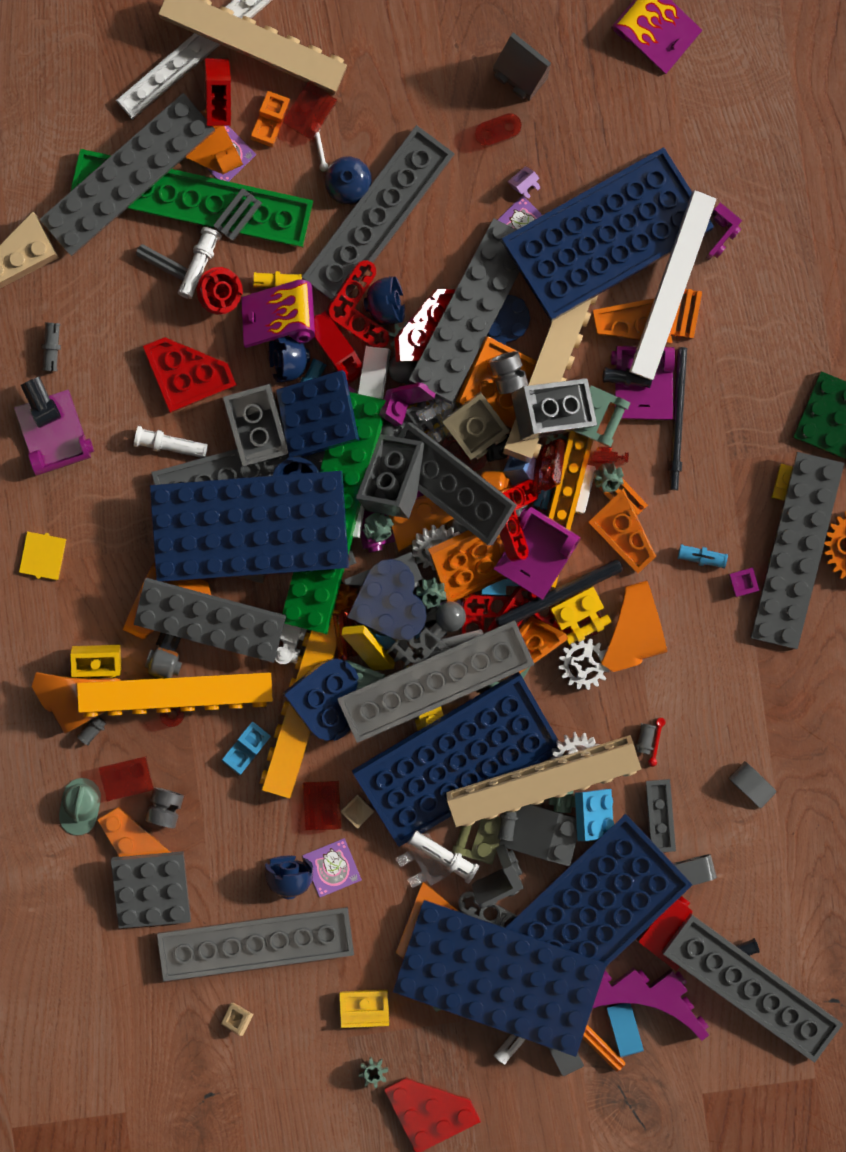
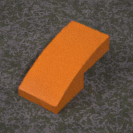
[251,91,290,148]

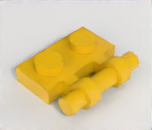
[550,586,612,645]

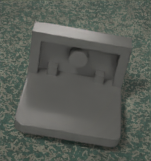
[472,844,524,908]

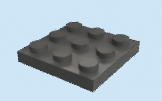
[111,851,191,928]

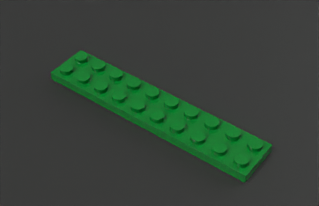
[70,149,313,248]
[282,392,386,634]

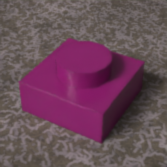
[729,568,759,597]

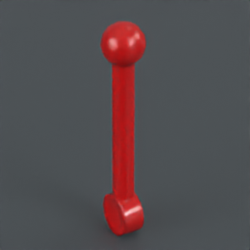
[648,717,666,767]

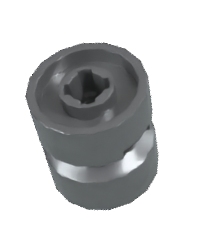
[489,351,529,394]
[145,787,184,828]

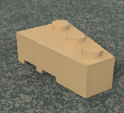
[0,212,59,288]

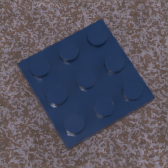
[276,370,359,458]

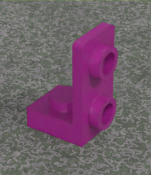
[706,202,742,260]
[379,382,436,426]

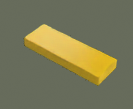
[341,625,395,670]

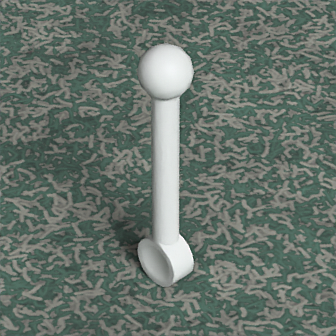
[311,123,329,171]

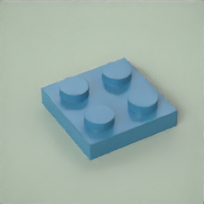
[575,789,614,841]

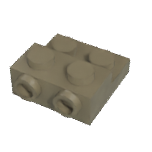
[441,392,509,460]

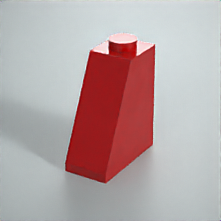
[205,58,231,126]
[314,311,363,384]
[637,896,693,972]

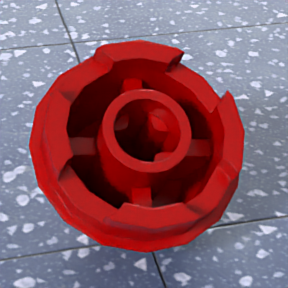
[197,267,243,315]

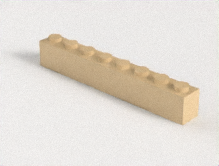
[159,0,347,95]
[503,295,598,463]
[446,735,641,827]

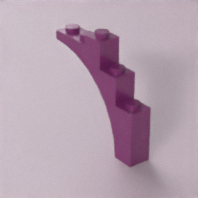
[592,967,709,1041]

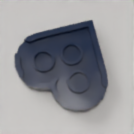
[487,295,530,345]
[348,559,427,640]
[282,658,359,741]

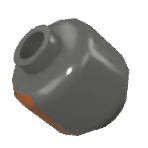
[145,646,182,679]

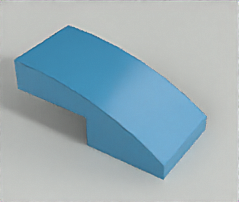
[481,579,520,595]
[222,721,271,775]
[607,1003,644,1058]

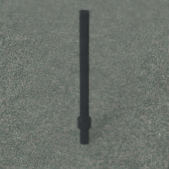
[668,347,688,491]

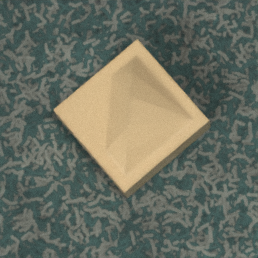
[341,794,374,829]
[221,1003,254,1036]

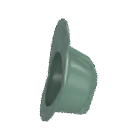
[59,778,101,835]

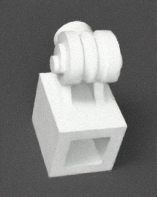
[275,612,307,664]

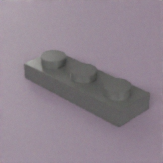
[645,779,676,852]

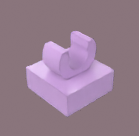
[508,166,540,198]

